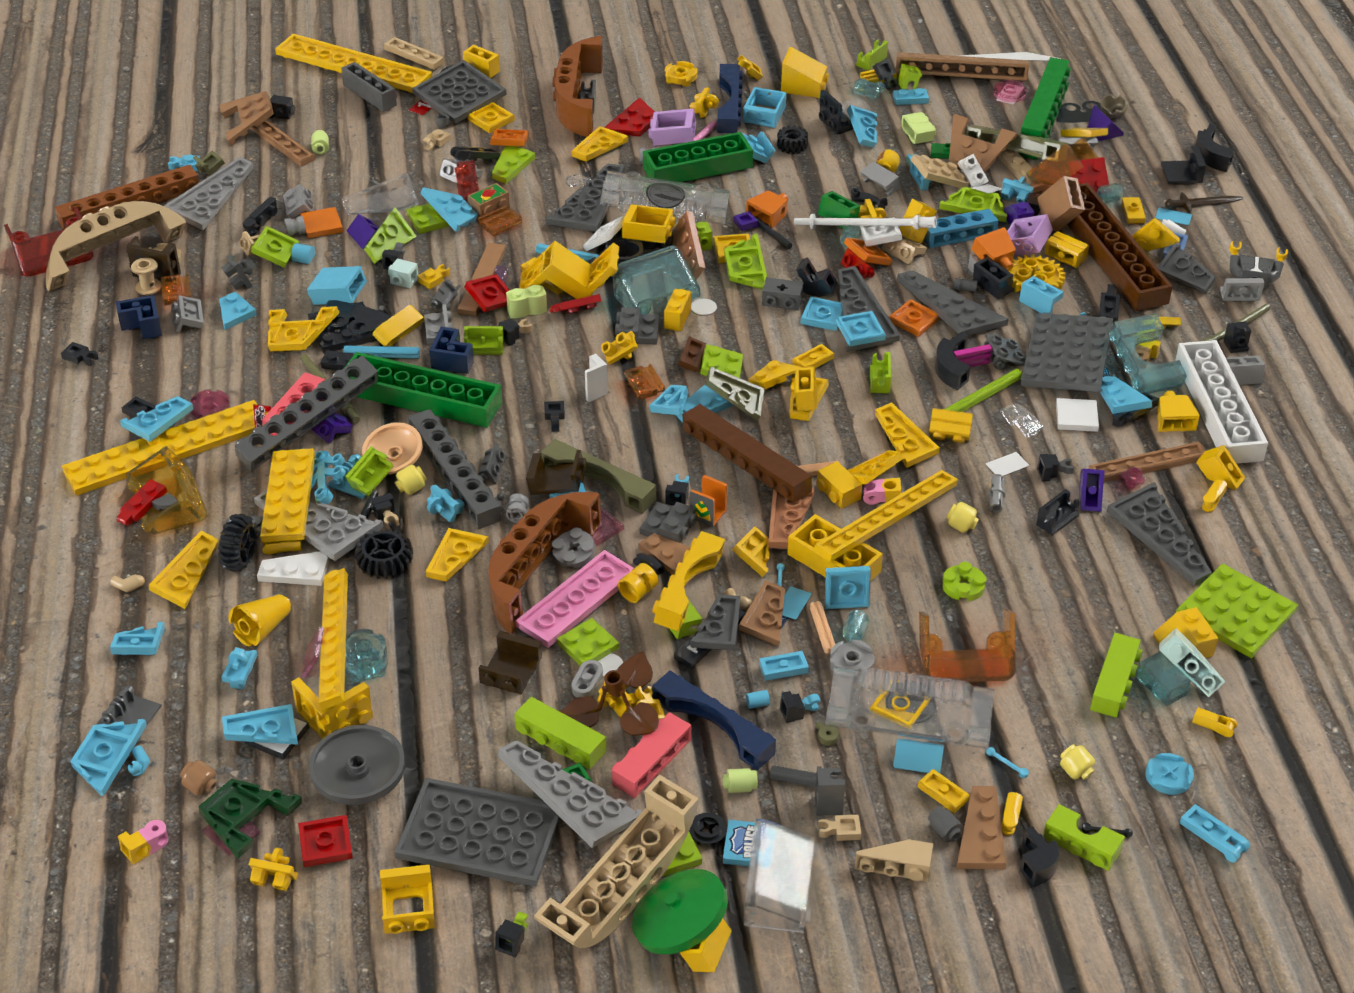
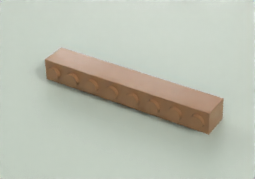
[895,52,1029,81]

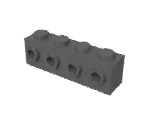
[341,62,397,112]

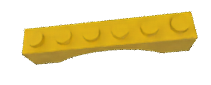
[652,531,725,631]

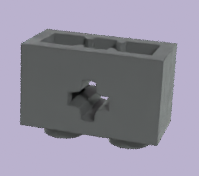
[762,277,803,310]

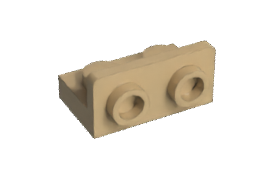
[882,235,927,264]

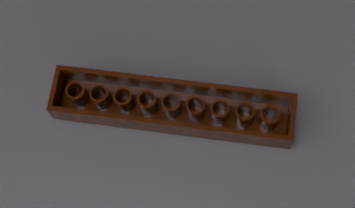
[1067,183,1173,311]

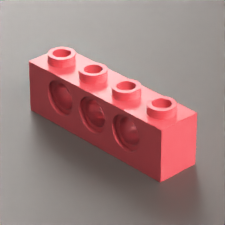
[262,372,325,436]

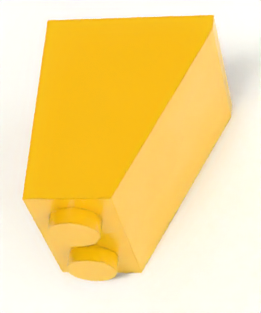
[781,47,829,98]

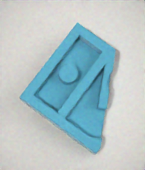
[219,292,257,330]
[649,385,689,415]
[110,622,165,655]

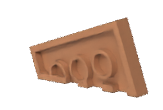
[673,211,705,279]
[769,488,815,549]

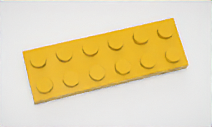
[260,448,315,542]

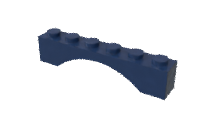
[717,64,743,133]
[652,670,776,771]

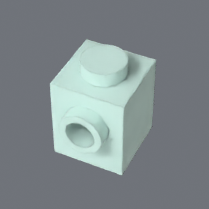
[388,258,418,289]

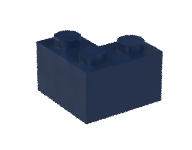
[116,295,162,339]
[429,327,474,374]

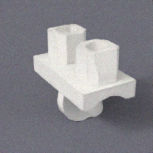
[958,154,989,188]

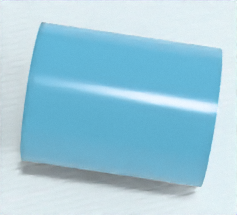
[746,690,770,709]

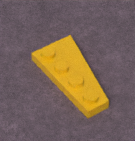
[149,531,219,609]

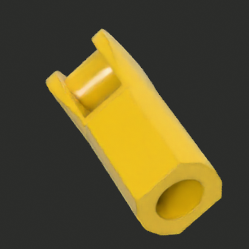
[1202,480,1227,512]
[262,540,302,555]
[1192,707,1237,737]
[1001,792,1023,836]

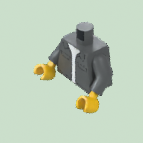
[1229,241,1288,289]

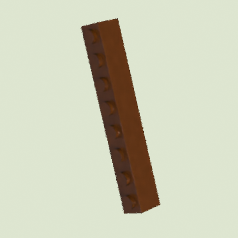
[682,404,812,503]

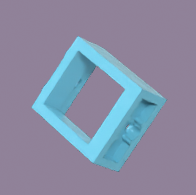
[743,87,786,128]

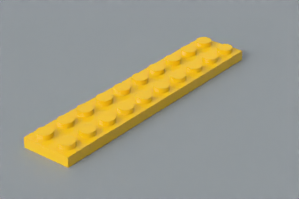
[275,34,432,93]
[62,400,263,496]

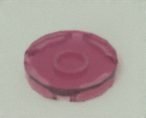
[993,80,1027,102]
[191,389,230,419]

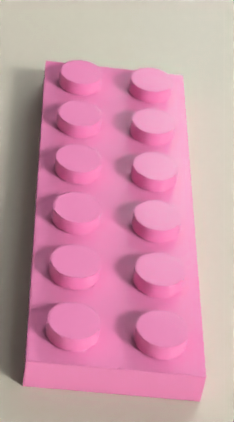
[516,550,634,648]

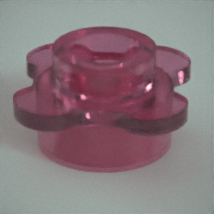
[1121,467,1145,489]

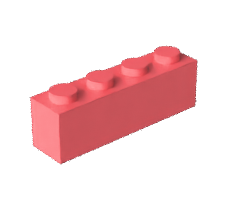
[611,712,691,798]

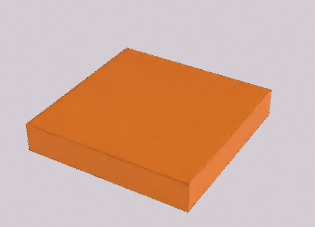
[490,129,529,147]
[300,207,343,239]
[844,238,893,266]
[889,299,941,337]

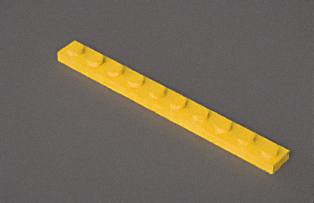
[813,470,958,562]
[318,568,348,710]

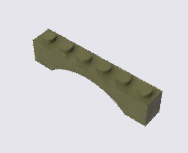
[965,125,1069,162]
[540,439,656,514]

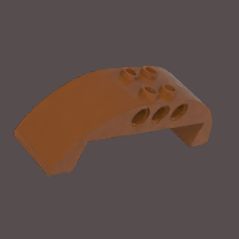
[552,36,603,137]
[488,492,602,634]

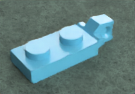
[906,154,931,191]

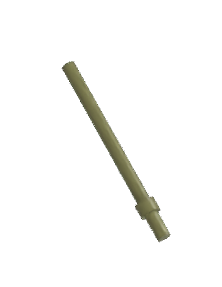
[1202,304,1270,342]
[300,354,360,423]

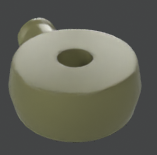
[815,722,840,746]

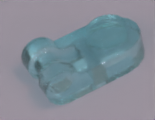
[853,79,885,98]

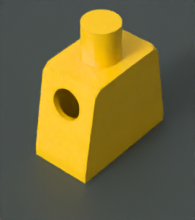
[1157,391,1200,432]

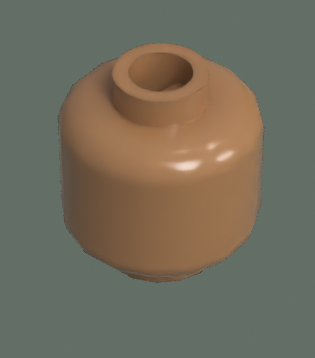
[180,760,217,796]

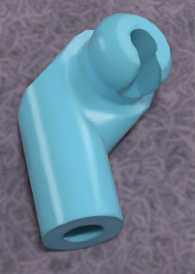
[128,745,150,776]

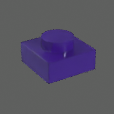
[733,211,758,231]

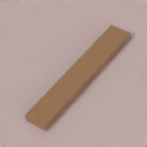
[250,120,315,167]
[458,243,506,316]
[1088,442,1206,482]

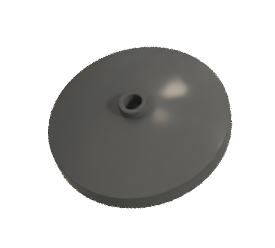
[309,725,405,805]

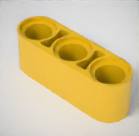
[372,305,425,347]

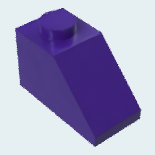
[1003,202,1034,225]
[1079,469,1105,512]

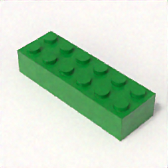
[643,132,753,184]

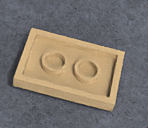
[911,154,969,188]

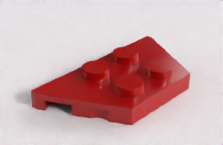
[604,98,655,137]

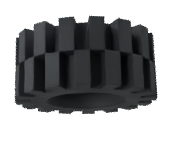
[777,125,808,154]

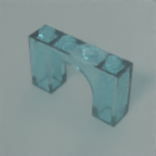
[1109,313,1187,394]

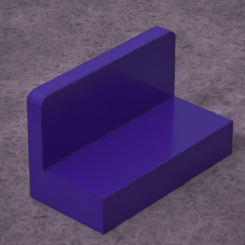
[347,214,379,249]

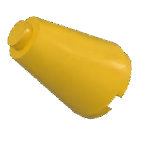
[228,594,291,646]

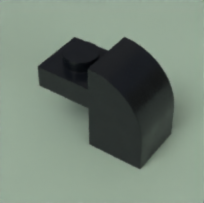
[796,257,838,297]
[1020,826,1059,887]

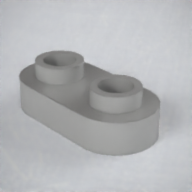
[572,660,603,698]

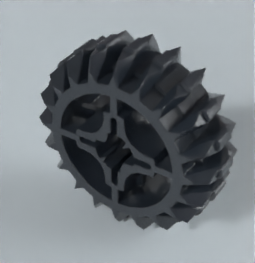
[218,514,258,572]
[355,528,413,579]

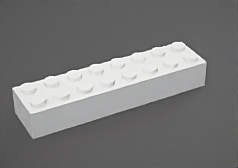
[1175,340,1268,464]

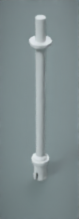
[794,214,937,230]

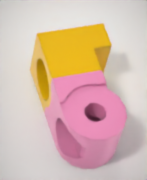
[863,478,901,505]
[118,820,168,865]

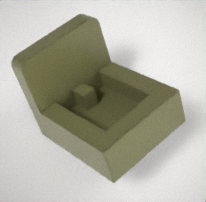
[193,150,225,176]

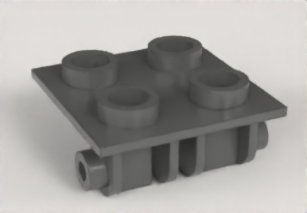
[984,333,1026,370]
[97,685,162,725]

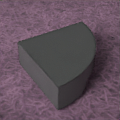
[151,493,181,511]

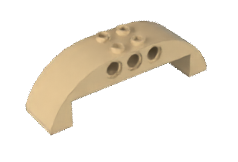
[46,201,186,292]
[534,774,699,948]

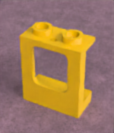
[380,864,435,934]

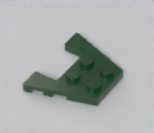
[199,779,302,858]

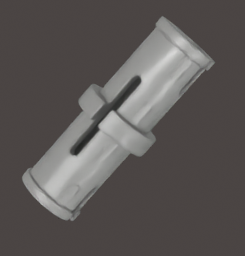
[989,474,1005,513]

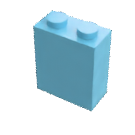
[307,266,367,305]

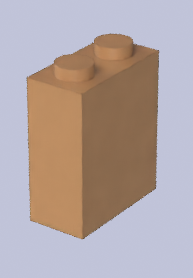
[1037,176,1085,231]

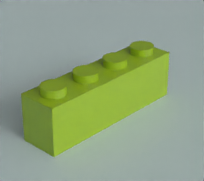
[1090,633,1143,718]
[514,697,607,769]

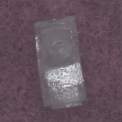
[1000,403,1044,438]

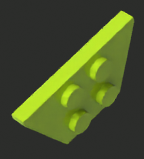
[939,187,1007,222]
[724,234,767,290]

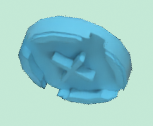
[1145,753,1194,795]

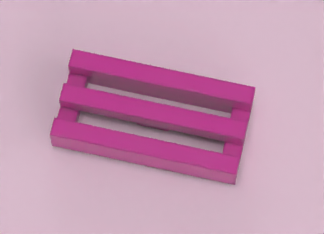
[953,344,992,367]

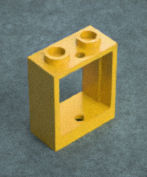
[622,204,676,243]

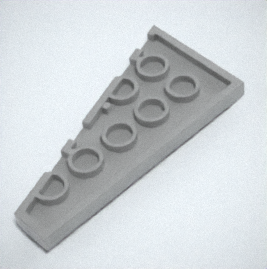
[164,157,253,230]
[254,490,384,561]
[497,740,642,848]

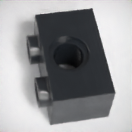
[973,256,1013,300]

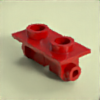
[841,248,875,279]

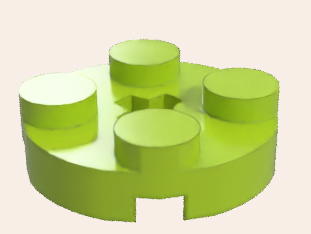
[942,561,987,601]

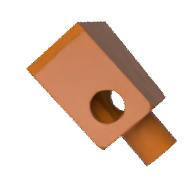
[746,191,788,228]
[971,227,1016,271]

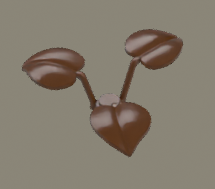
[559,651,659,736]

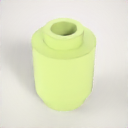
[311,130,329,155]
[722,768,758,793]

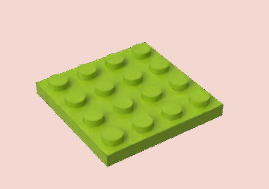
[1176,563,1298,659]

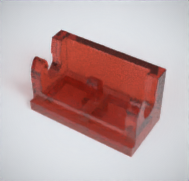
[455,160,479,201]

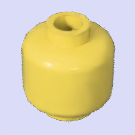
[395,464,427,495]
[946,502,979,533]
[1060,744,1095,780]

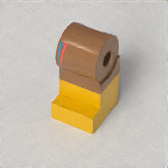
[1130,336,1161,372]

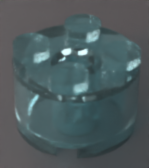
[345,629,388,682]

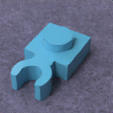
[168,155,200,171]

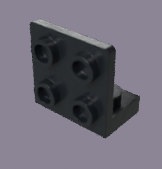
[819,90,854,135]
[1161,146,1206,185]

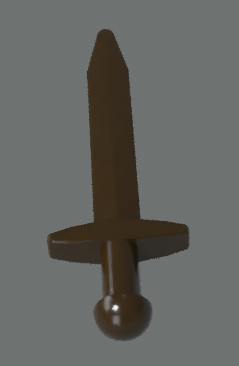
[1165,192,1243,213]

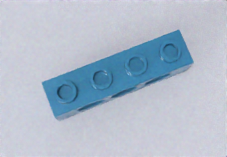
[924,209,998,248]

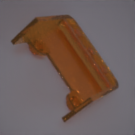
[1026,137,1098,186]
[919,609,1016,683]

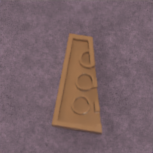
[956,786,1006,869]

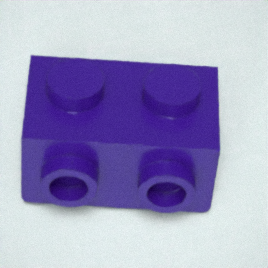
[309,411,353,443]

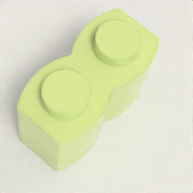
[901,112,936,144]
[506,285,547,319]

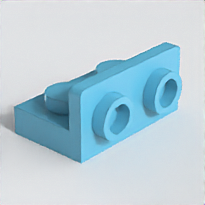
[742,131,775,164]

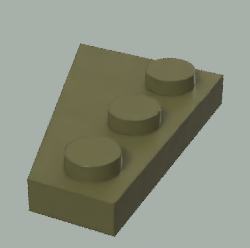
[706,367,764,421]

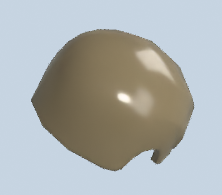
[1100,94,1128,119]

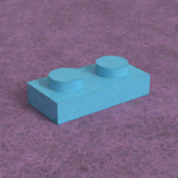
[893,88,929,105]
[759,651,809,681]

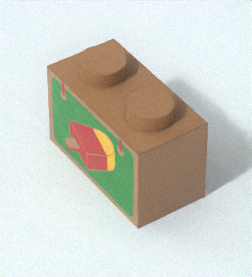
[467,183,510,220]

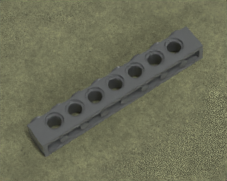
[235,355,378,472]
[408,409,503,529]

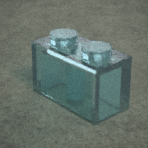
[1136,652,1191,706]

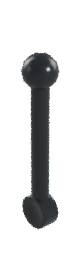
[1081,823,1133,838]

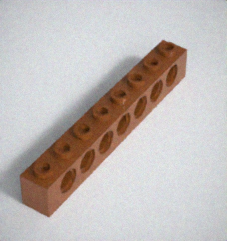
[55,164,199,230]

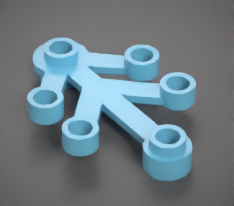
[311,451,346,504]

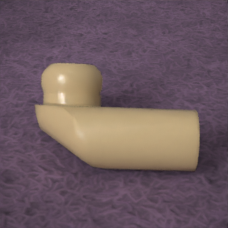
[110,574,145,592]
[724,588,752,610]

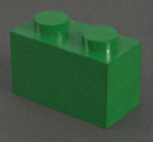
[817,191,861,229]

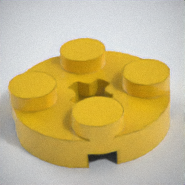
[665,61,698,87]

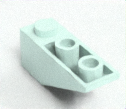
[1159,628,1225,697]

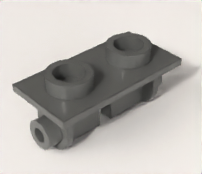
[430,280,461,313]
[478,442,505,484]

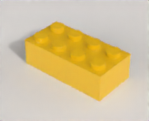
[787,514,883,581]

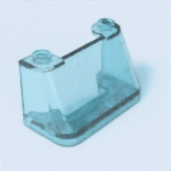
[613,246,700,314]

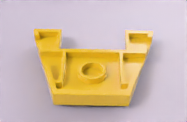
[268,306,339,351]

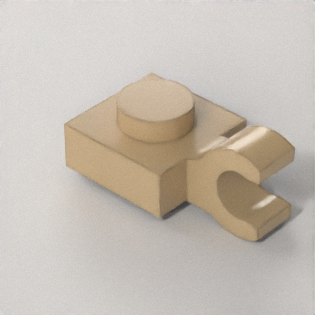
[423,129,451,151]

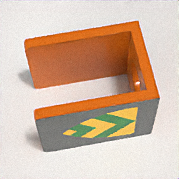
[690,475,727,527]

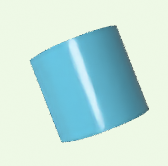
[291,243,316,264]

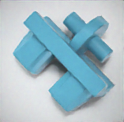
[1001,176,1034,203]
[427,485,464,522]
[222,647,258,689]

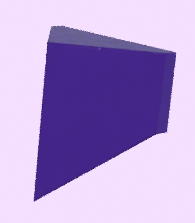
[1087,105,1124,142]

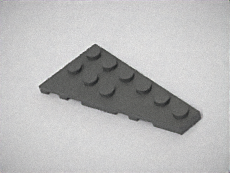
[545,163,625,232]
[838,266,900,352]
[897,270,1009,335]
[1107,482,1212,586]

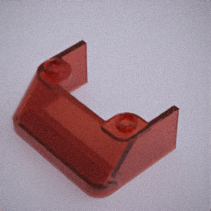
[4,206,94,277]

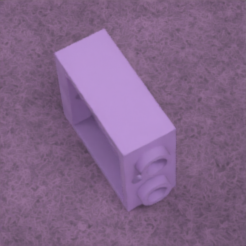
[649,108,696,145]
[1007,214,1053,256]

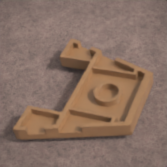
[220,91,274,145]
[949,114,1017,173]

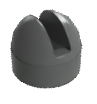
[435,114,449,128]

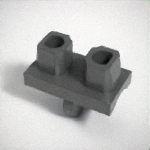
[221,254,255,289]

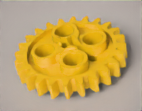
[1009,254,1066,292]

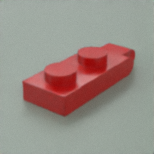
[549,294,601,314]
[116,479,168,526]

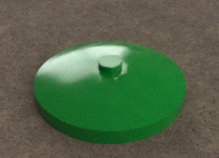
[632,869,728,955]

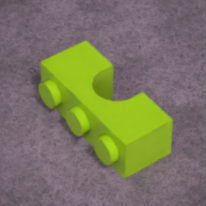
[1043,804,1125,871]

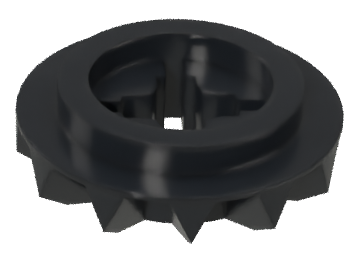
[689,813,727,847]

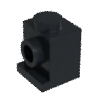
[269,95,295,119]
[1223,321,1251,353]

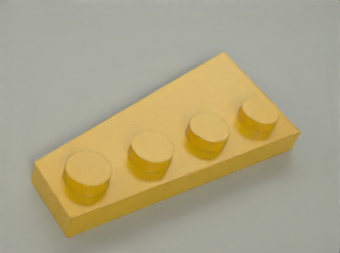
[875,402,940,468]

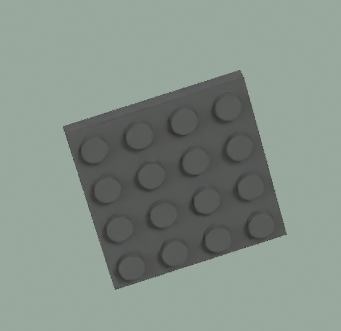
[412,60,507,124]

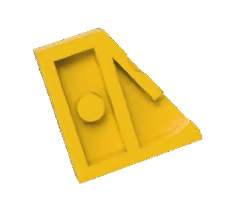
[1132,218,1180,251]
[748,360,801,390]
[732,526,770,578]

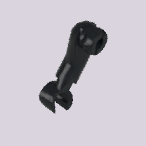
[850,188,888,209]

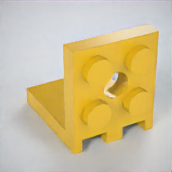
[291,677,373,739]

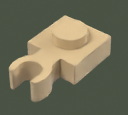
[818,815,861,841]

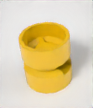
[618,563,659,603]

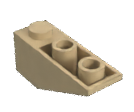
[855,839,933,882]

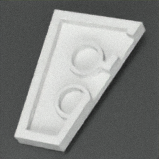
[257,551,330,586]

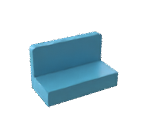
[1019,276,1064,314]
[893,738,944,773]

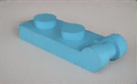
[1180,804,1250,863]

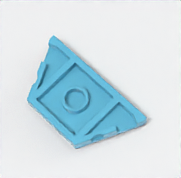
[420,188,478,231]
[70,719,147,796]

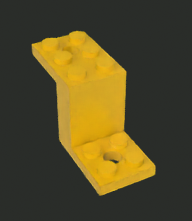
[519,241,619,299]

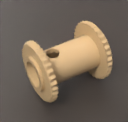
[131,258,162,296]

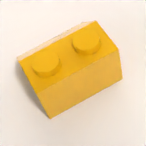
[1153,607,1218,666]

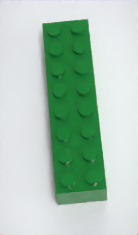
[1018,57,1071,160]
[345,352,502,428]

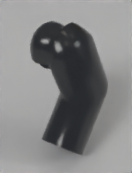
[633,553,665,575]

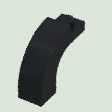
[1195,123,1235,172]
[935,332,971,391]

